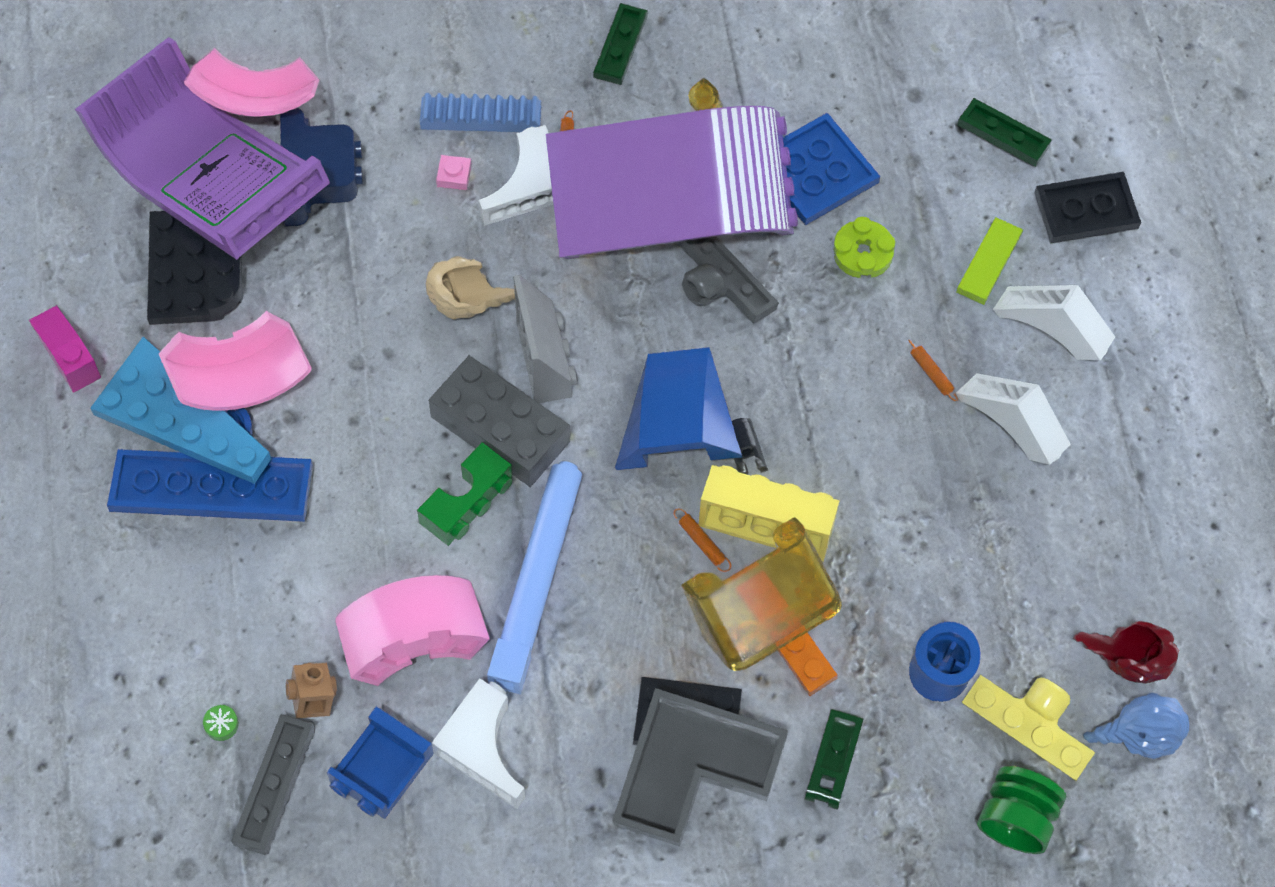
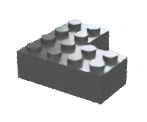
[612,688,788,847]

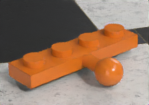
[735,570,838,696]

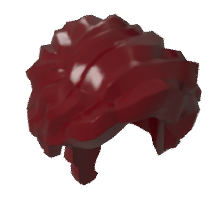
[1073,621,1180,684]

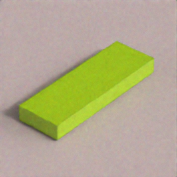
[956,217,1023,305]

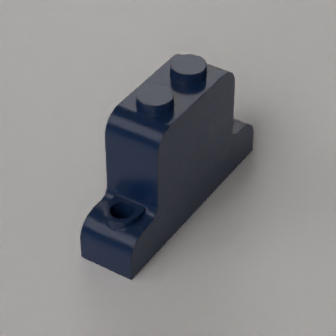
[280,108,363,227]

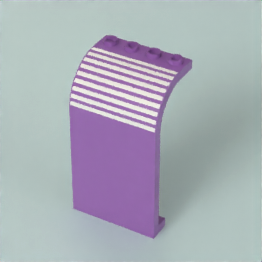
[545,106,798,259]

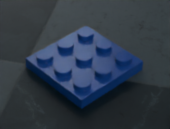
[783,113,880,225]

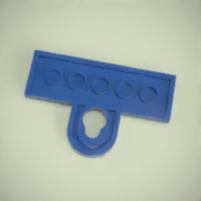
[107,408,313,522]

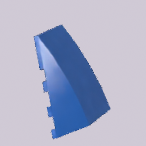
[615,347,742,470]

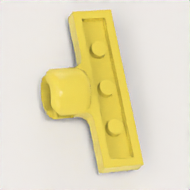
[962,675,1095,781]

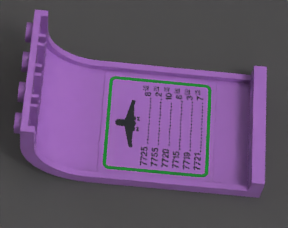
[75,37,330,260]

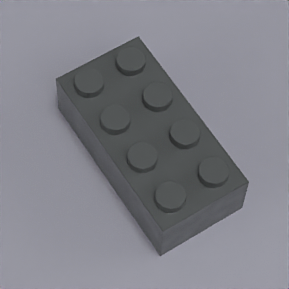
[428,355,570,488]

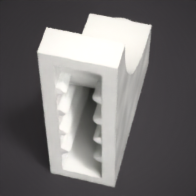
[479,125,553,226]
[993,285,1115,360]
[956,373,1071,465]
[432,678,525,809]

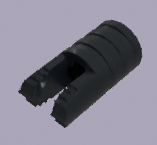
[732,418,768,475]

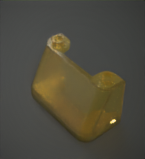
[681,517,842,671]

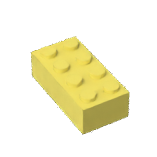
[698,465,840,562]

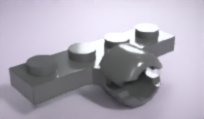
[677,237,779,324]

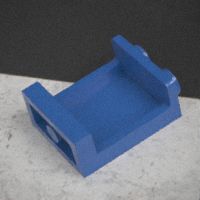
[327,706,434,819]

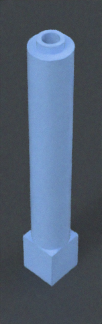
[487,461,582,695]

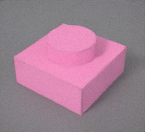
[436,155,471,190]

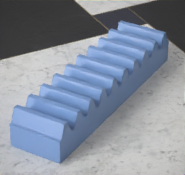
[420,93,541,132]

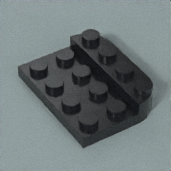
[147,211,243,325]

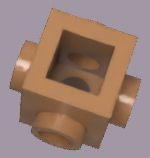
[285,663,337,719]

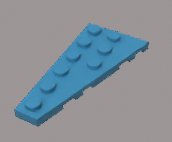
[90,337,272,484]

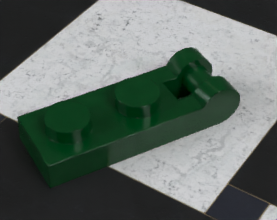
[804,709,864,810]

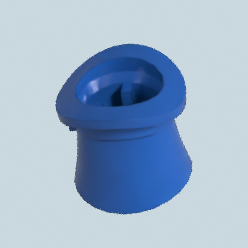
[909,622,981,702]

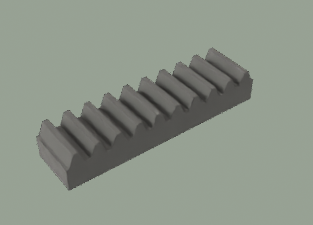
[231,714,314,855]

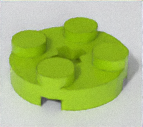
[833,216,896,278]

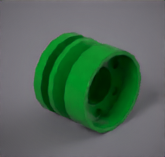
[977,766,1067,855]

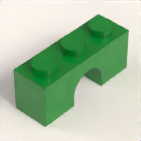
[417,442,513,546]

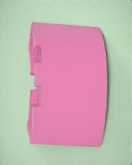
[184,48,319,117]
[159,311,312,411]
[335,575,490,686]

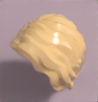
[426,256,515,320]

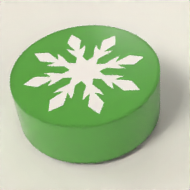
[203,705,239,741]

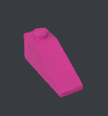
[29,305,101,393]

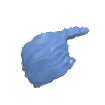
[1083,693,1189,759]

